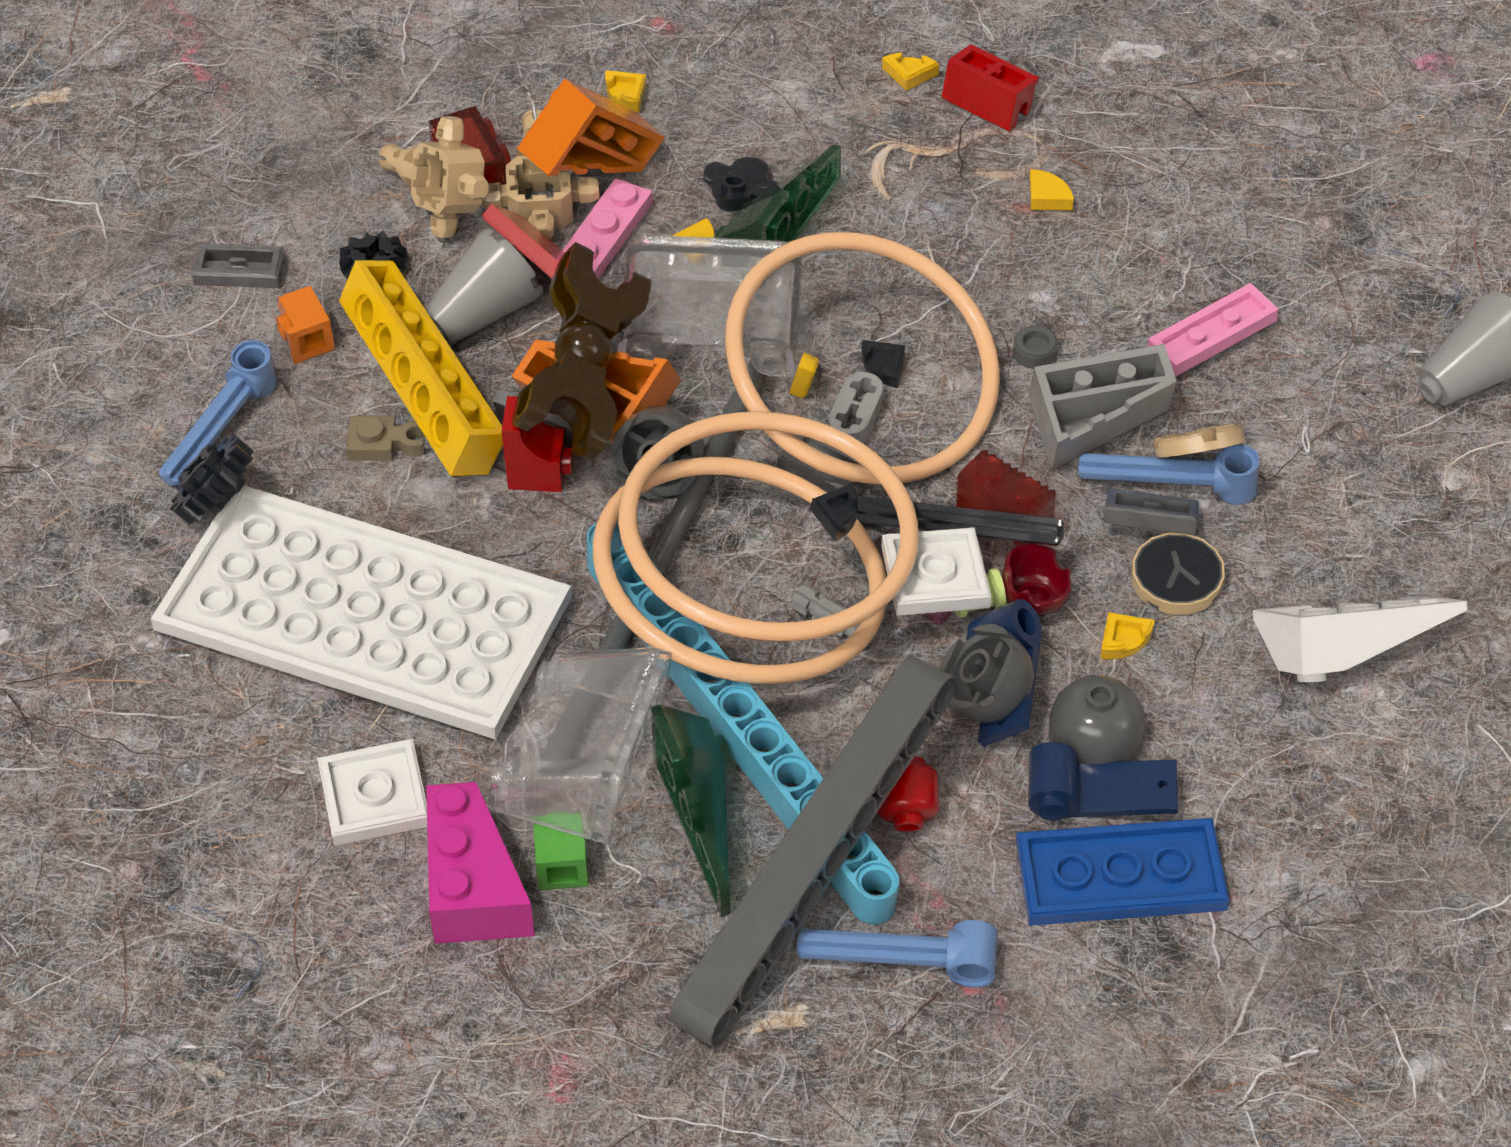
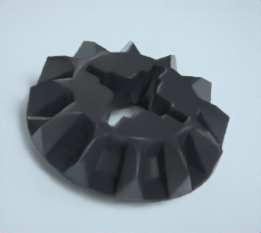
[339,230,408,279]

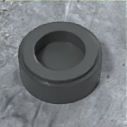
[1013,326,1058,369]

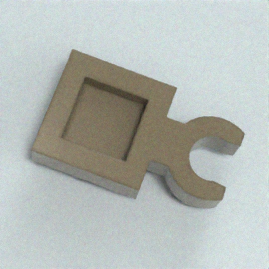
[346,416,425,461]

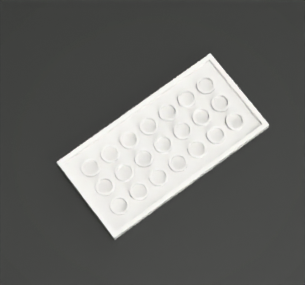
[151,485,572,740]

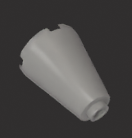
[425,228,543,345]
[1418,290,1511,406]

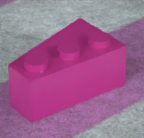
[426,782,535,944]

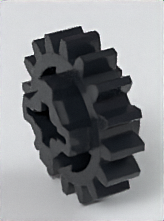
[170,435,254,525]

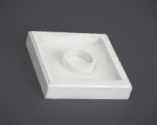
[881,527,991,616]
[317,739,427,846]

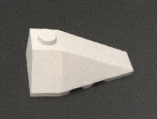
[1253,597,1467,682]

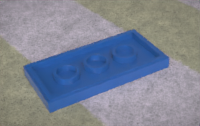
[1015,818,1229,926]

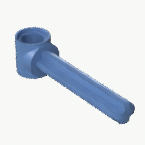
[159,340,277,487]
[1078,444,1259,505]
[797,920,998,988]

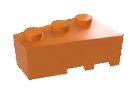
[517,78,665,176]
[511,339,682,443]

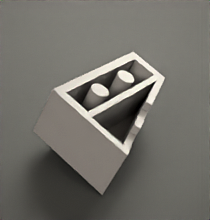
[1029,344,1177,470]

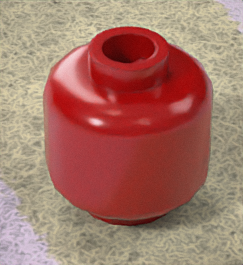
[877,756,940,832]

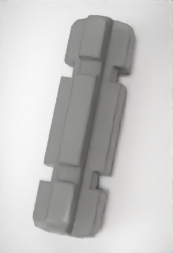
[792,585,876,649]

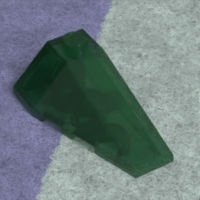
[714,144,841,286]
[651,704,731,917]

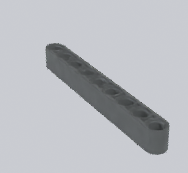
[669,655,957,1047]

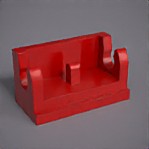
[941,44,1039,131]

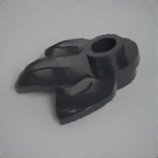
[703,157,784,211]

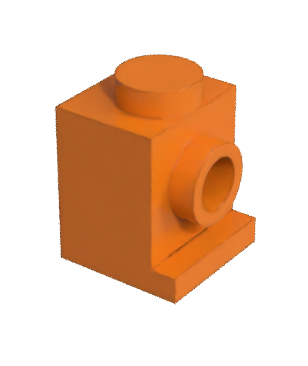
[275,285,335,364]

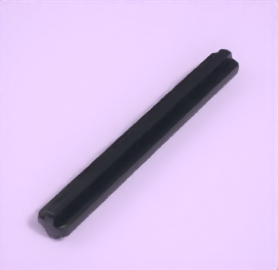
[857,496,1064,546]

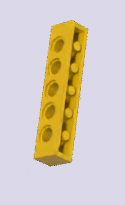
[339,260,503,476]

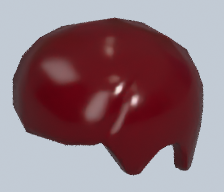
[1002,543,1071,616]

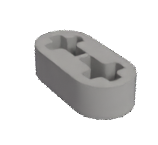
[829,372,883,444]

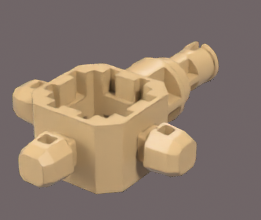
[481,110,600,240]
[378,116,488,238]

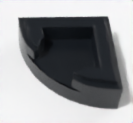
[861,340,905,388]
[810,484,858,541]

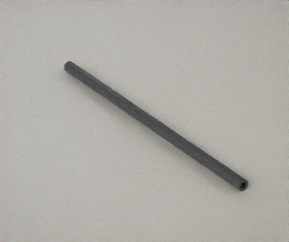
[538,355,772,777]

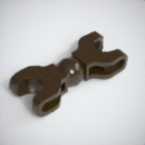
[512,242,652,462]

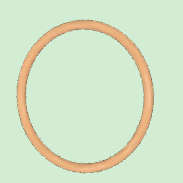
[725,232,1000,485]
[618,411,919,642]
[593,457,887,684]

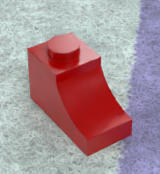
[501,396,574,492]

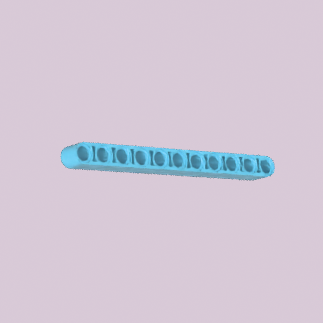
[587,522,899,925]

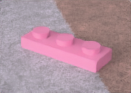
[562,178,653,279]
[1147,283,1279,377]

